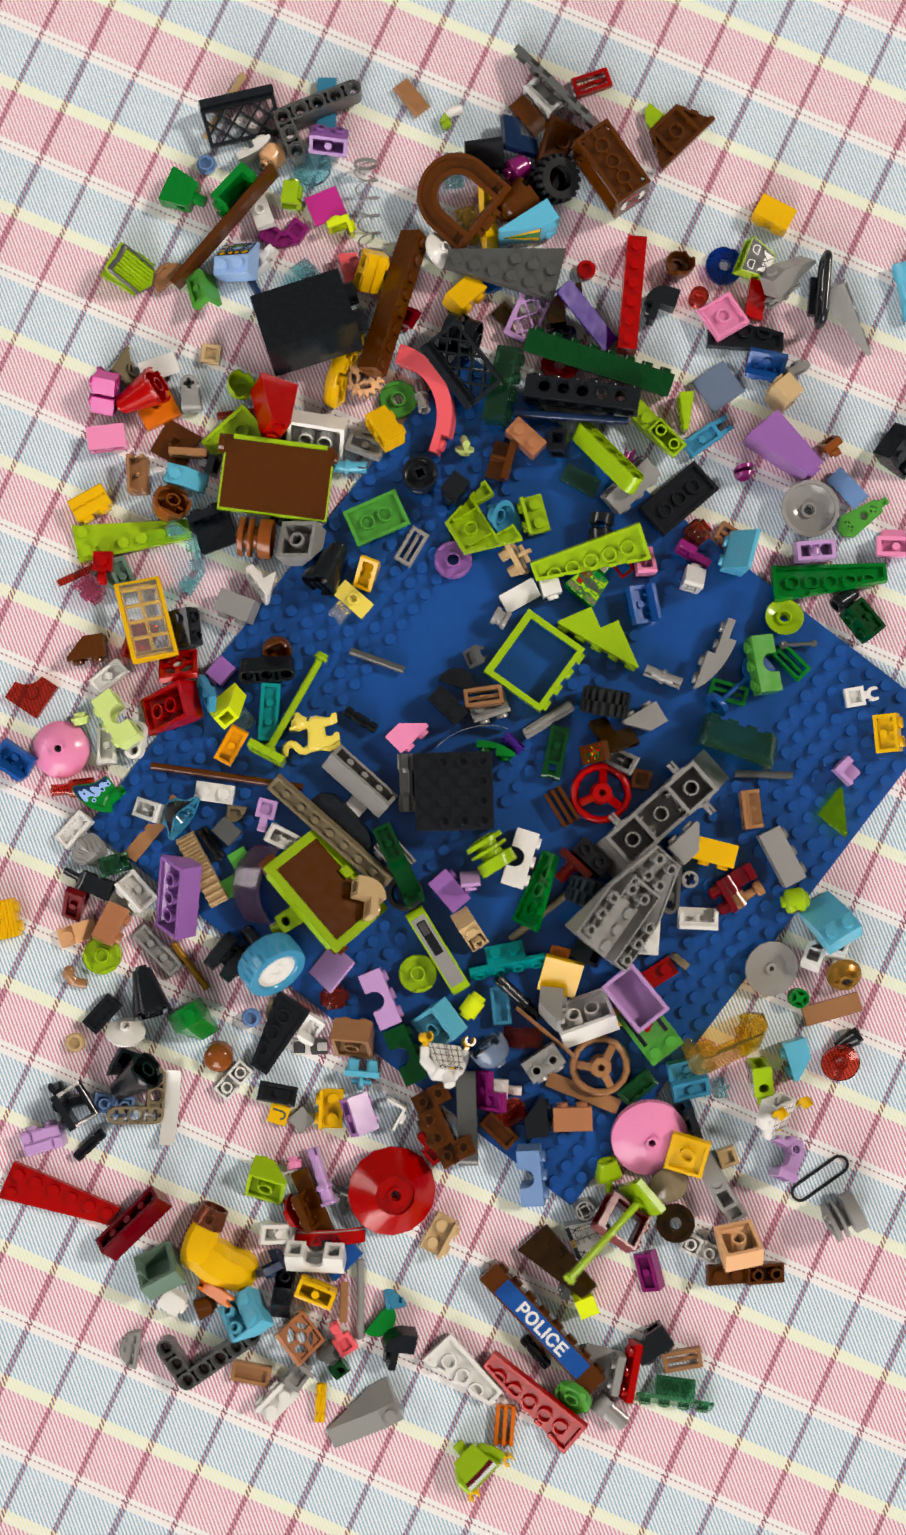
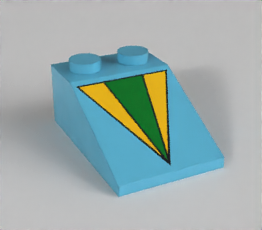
[498,198,560,246]

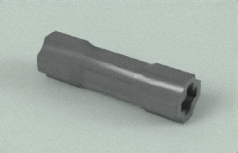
[397,754,415,812]

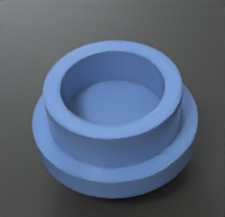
[197,155,216,175]
[242,1008,261,1027]

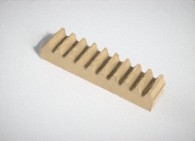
[176,831,229,908]

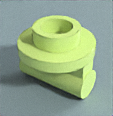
[455,435,474,456]

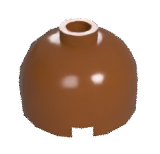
[151,484,191,523]

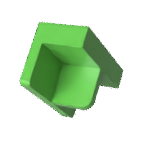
[186,268,222,311]

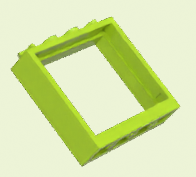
[484,609,585,713]

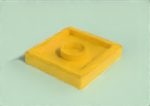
[537,953,584,998]
[663,1130,712,1179]

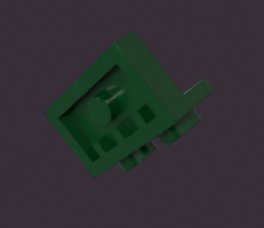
[839,597,886,644]

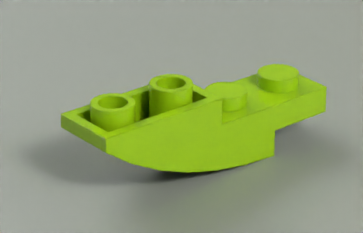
[629,399,687,458]

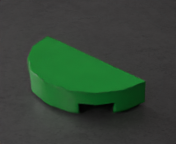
[364,1305,396,1337]

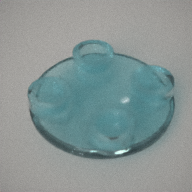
[294,150,331,186]

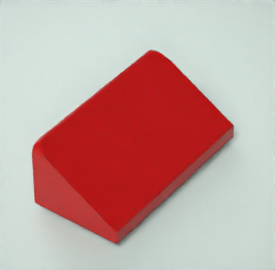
[744,278,766,322]

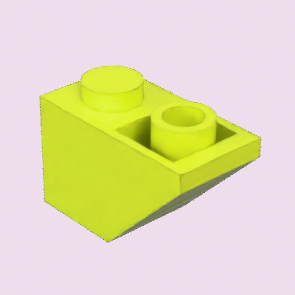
[206,683,246,730]

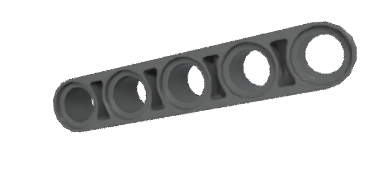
[456,1070,478,1166]

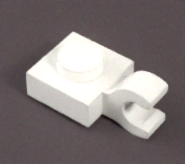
[258,244,279,278]
[494,1078,522,1100]

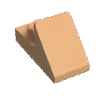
[56,917,96,948]

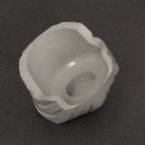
[72,833,108,866]

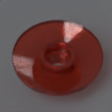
[821,1045,860,1081]

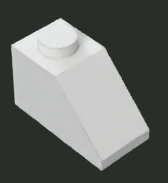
[679,563,706,594]

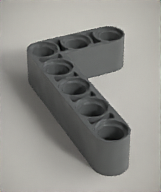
[273,79,362,166]
[156,1334,262,1390]

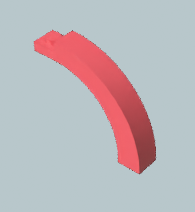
[395,344,456,457]

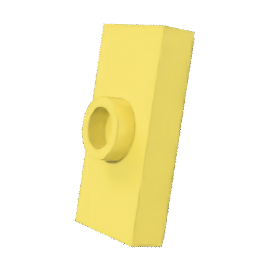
[334,580,374,620]

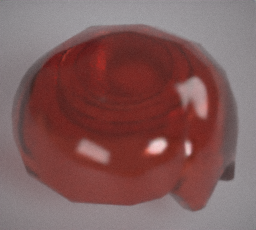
[497,1097,526,1127]

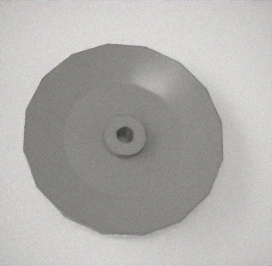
[745,941,798,996]

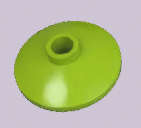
[765,600,804,635]

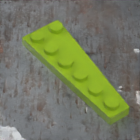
[72,519,192,564]

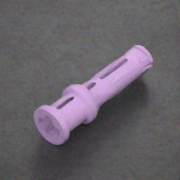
[306,1146,338,1207]

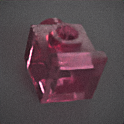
[72,574,105,606]

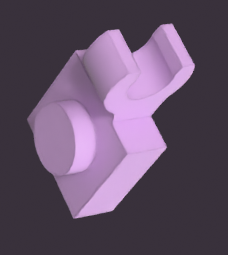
[255,797,279,833]

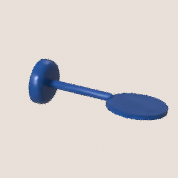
[705,655,775,717]

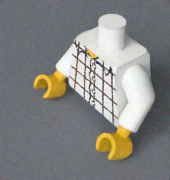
[418,1031,476,1089]
[755,1091,813,1140]

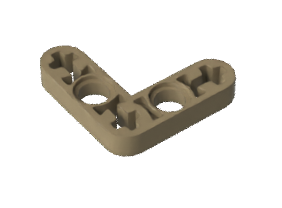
[106,1067,166,1125]

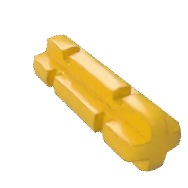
[314,1382,327,1423]

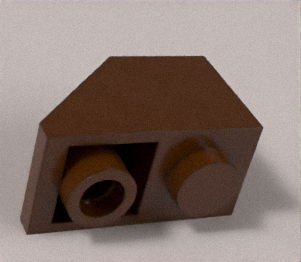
[67,633,109,666]

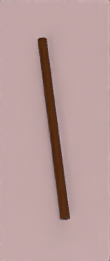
[150,762,304,791]

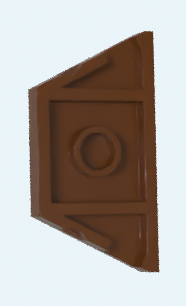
[649,104,715,171]

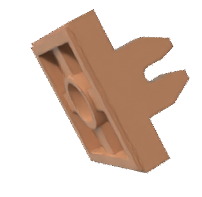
[274,1309,325,1367]

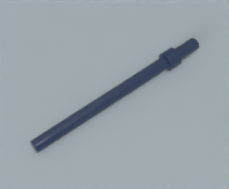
[514,410,629,426]

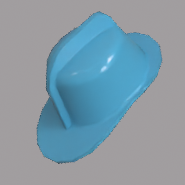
[487,500,522,533]

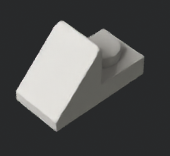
[245,564,276,605]
[258,1219,296,1245]

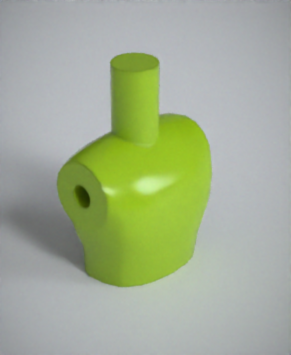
[595,1156,622,1193]

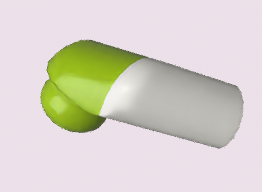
[440,104,463,130]

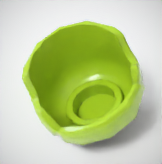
[227,369,255,400]

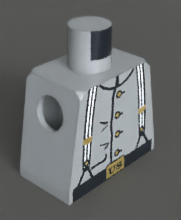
[563,1216,610,1262]

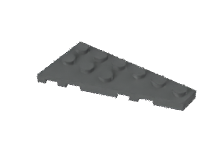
[513,44,601,129]
[443,248,566,302]

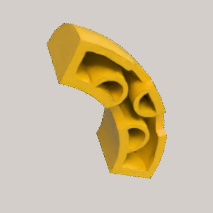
[323,333,364,409]

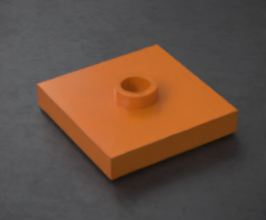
[138,389,182,432]

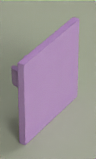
[309,950,355,993]

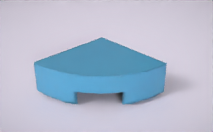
[383,1289,407,1310]

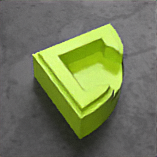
[645,103,664,130]

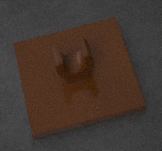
[150,420,202,466]

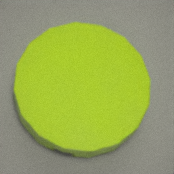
[83,939,122,975]
[399,954,437,993]

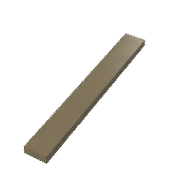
[266,774,394,888]

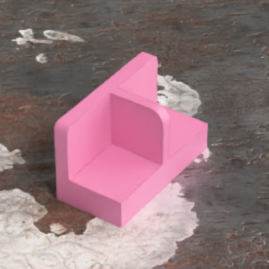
[86,423,130,454]

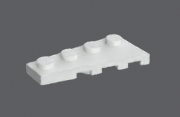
[422,1332,503,1406]

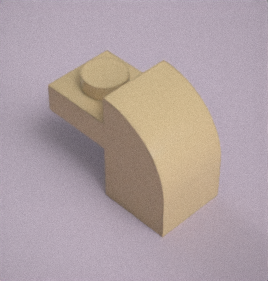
[350,875,386,922]

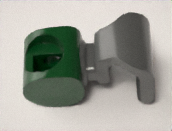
[316,1339,350,1380]

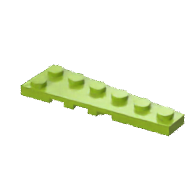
[529,522,652,582]

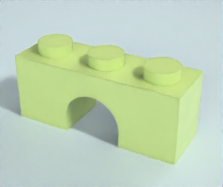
[91,688,145,751]

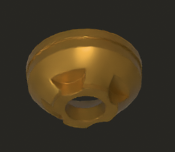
[826,959,862,990]

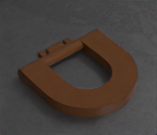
[417,153,512,249]

